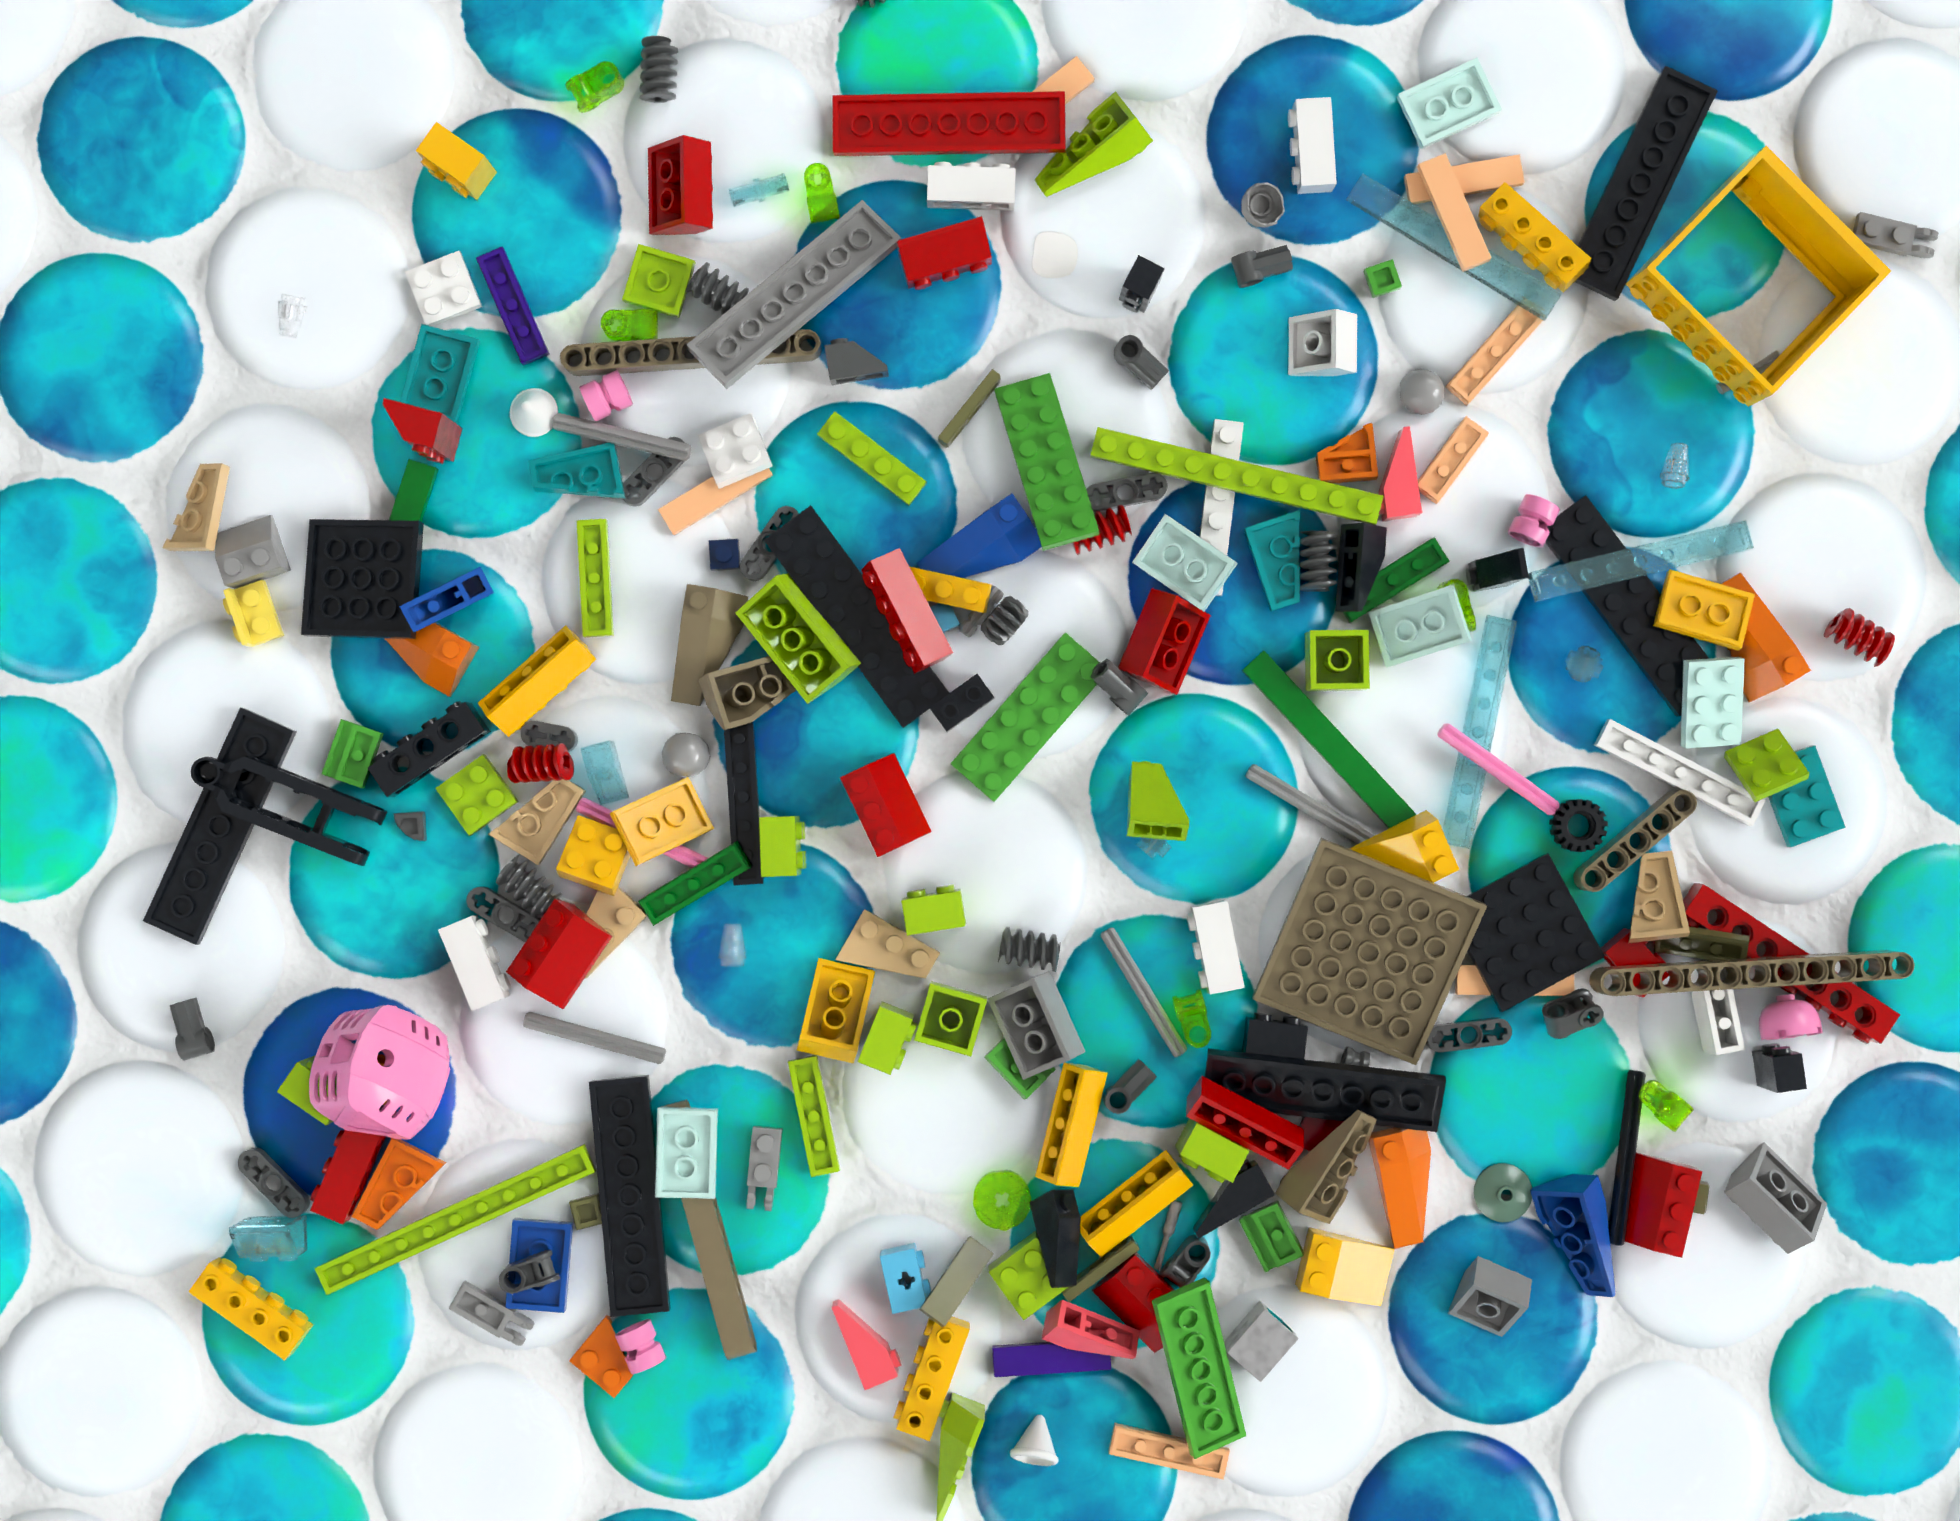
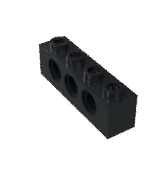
[368,701,491,797]

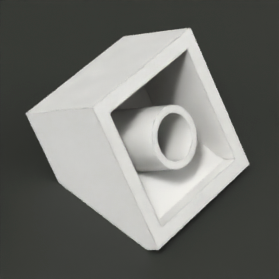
[1288,309,1357,376]

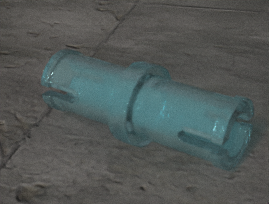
[728,173,789,207]

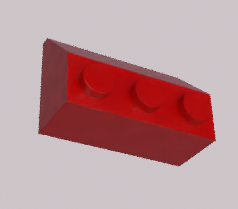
[648,135,713,235]
[897,216,992,290]
[382,398,463,464]
[1118,588,1211,695]
[840,753,932,857]
[506,899,613,1009]
[1625,1152,1703,1258]
[1092,1252,1174,1353]

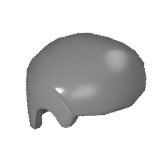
[1241,182,1285,228]
[1400,369,1444,415]
[662,733,710,776]

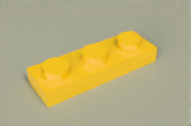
[909,566,992,613]

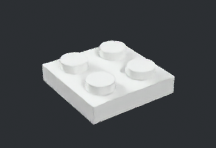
[405,251,482,326]
[698,413,773,489]

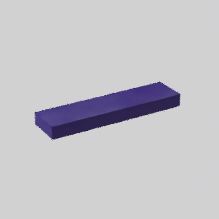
[476,246,550,366]
[992,1342,1112,1377]

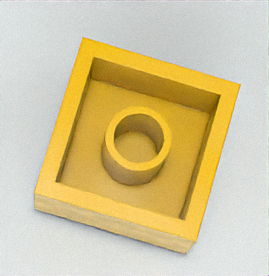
[416,122,497,200]
[556,815,630,896]

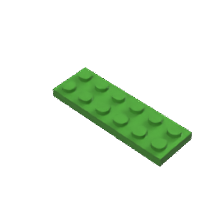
[994,373,1099,551]
[951,632,1099,802]
[1152,1278,1246,1459]

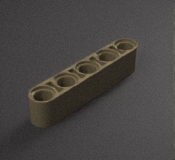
[1573,790,1697,892]

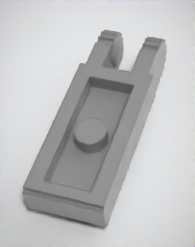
[1853,212,1939,259]
[747,1126,783,1211]
[449,1280,534,1346]

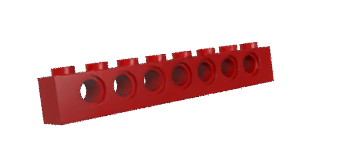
[1683,883,1900,1044]

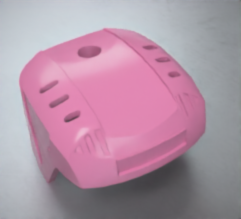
[309,1005,450,1140]

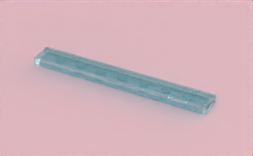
[1346,174,1562,321]
[1528,520,1754,602]
[1443,615,1517,849]

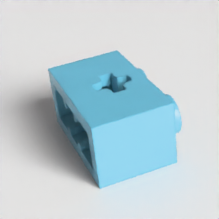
[880,1243,931,1314]

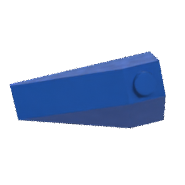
[916,493,1041,578]
[1530,1174,1616,1297]

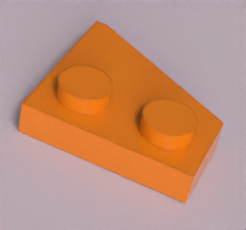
[1316,423,1378,483]
[569,1315,634,1398]

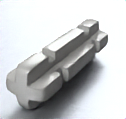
[959,586,1004,637]

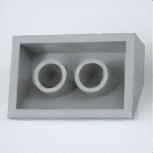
[988,971,1086,1080]
[1724,1142,1827,1254]

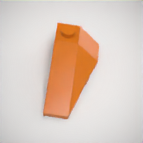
[1721,573,1811,702]
[384,622,479,697]
[1369,1127,1431,1249]

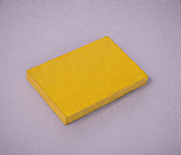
[1653,569,1755,651]
[609,777,714,866]

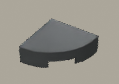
[394,812,427,841]

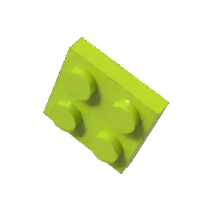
[622,244,696,318]
[1724,728,1809,802]
[435,754,519,836]

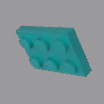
[400,324,480,424]
[1768,745,1846,847]

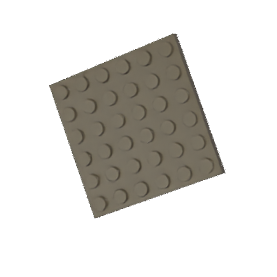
[1252,838,1487,1065]

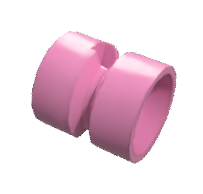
[579,370,633,421]
[1508,494,1560,548]
[615,1319,666,1374]

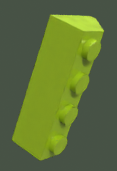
[735,573,861,704]

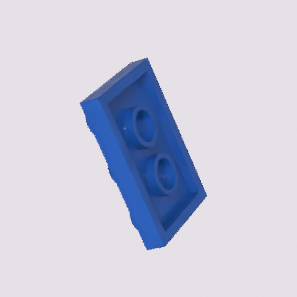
[505,1218,573,1313]

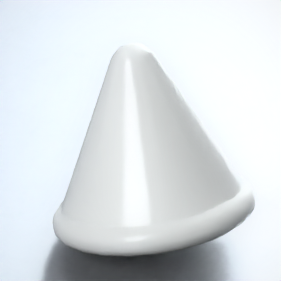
[509,388,558,437]
[1010,1415,1058,1466]

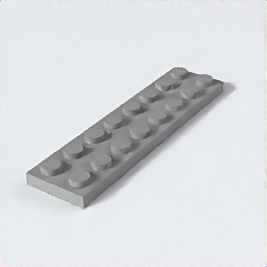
[687,200,902,389]

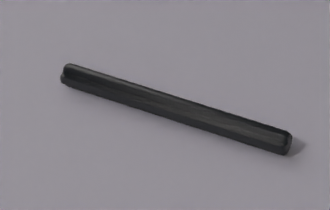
[1608,1070,1646,1246]

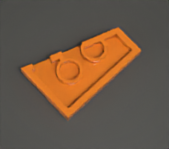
[352,1138,447,1230]

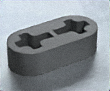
[521,721,578,752]

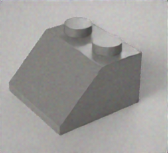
[215,515,291,589]
[1448,1256,1532,1337]

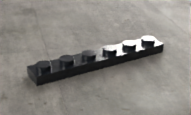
[724,721,764,885]

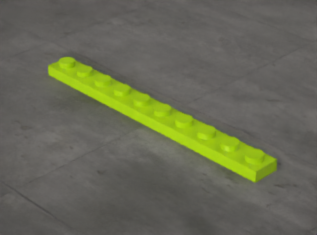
[1090,427,1383,525]
[315,1144,597,1295]

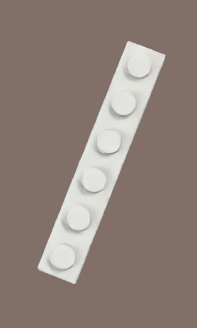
[1199,419,1244,596]
[1594,719,1766,826]

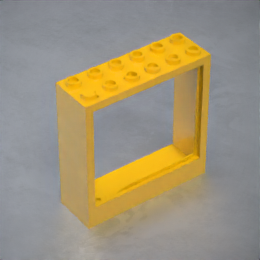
[1625,146,1891,407]

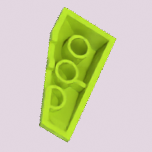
[1034,91,1153,197]
[936,1392,985,1521]

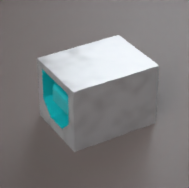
[1224,1301,1299,1382]

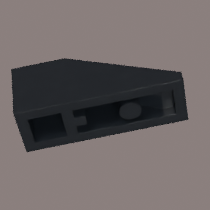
[1335,523,1387,612]
[1466,548,1529,592]
[1193,1159,1275,1239]
[1029,1190,1081,1288]

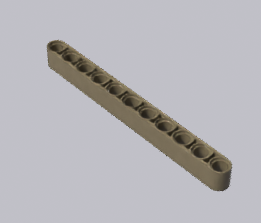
[1589,950,1915,996]

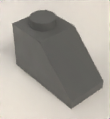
[824,338,889,385]

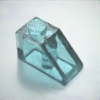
[580,740,629,805]

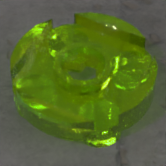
[973,1170,1031,1231]

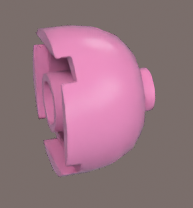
[1759,994,1823,1040]

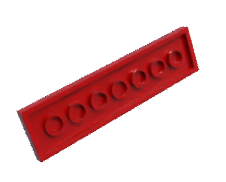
[832,91,1066,156]

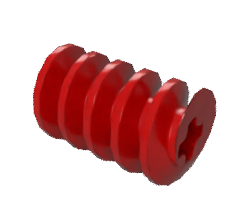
[1072,505,1132,555]
[1824,608,1895,667]
[507,743,574,783]

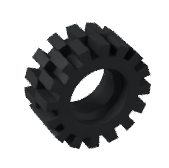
[1549,799,1608,852]

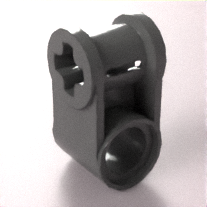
[1542,988,1604,1039]
[1159,1234,1211,1288]
[499,1249,560,1294]

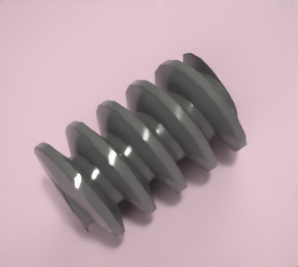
[639,36,678,103]
[686,262,749,315]
[1300,531,1337,592]
[496,854,563,917]
[998,927,1061,972]

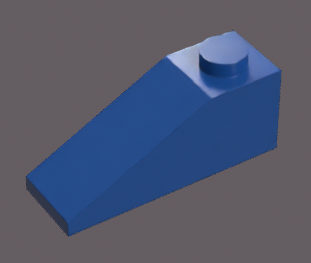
[399,567,494,633]

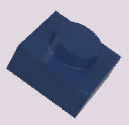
[709,539,740,571]

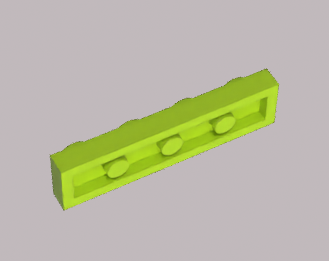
[817,411,927,506]
[576,519,614,638]
[788,1055,840,1177]

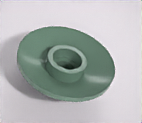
[1474,1163,1532,1222]

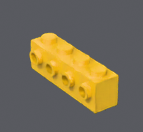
[1478,182,1592,293]
[478,625,596,737]
[1035,1062,1108,1187]
[1080,1150,1193,1257]
[189,1257,313,1361]
[893,1316,970,1441]

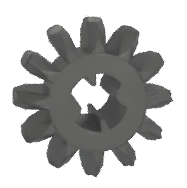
[981,596,1029,645]

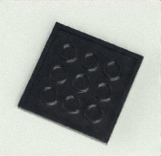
[301,519,424,639]
[1467,853,1605,1012]

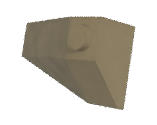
[671,584,748,706]
[698,656,796,730]
[1275,1110,1377,1224]

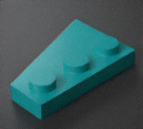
[528,443,626,499]
[1243,510,1300,612]

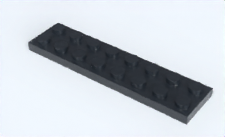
[1575,66,1718,301]
[1545,495,1709,717]
[764,505,949,728]
[143,707,297,945]
[1204,1048,1446,1132]
[589,1075,671,1317]

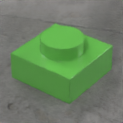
[1363,259,1402,298]

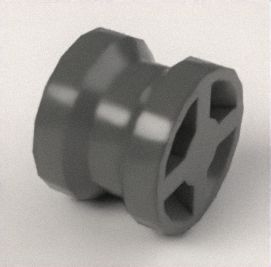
[1340,1046,1370,1067]

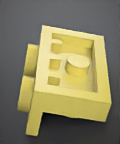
[223,580,284,647]

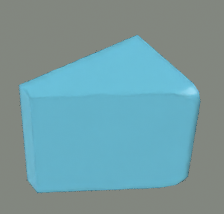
[930,603,960,633]

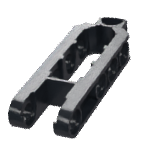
[191,755,387,866]

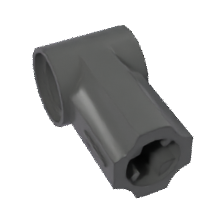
[1231,245,1293,288]
[1113,335,1169,390]
[1091,659,1148,716]
[169,998,215,1061]
[1103,1059,1157,1114]

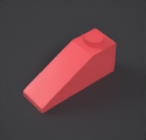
[1378,426,1422,522]
[832,1299,902,1390]
[1042,1300,1140,1359]

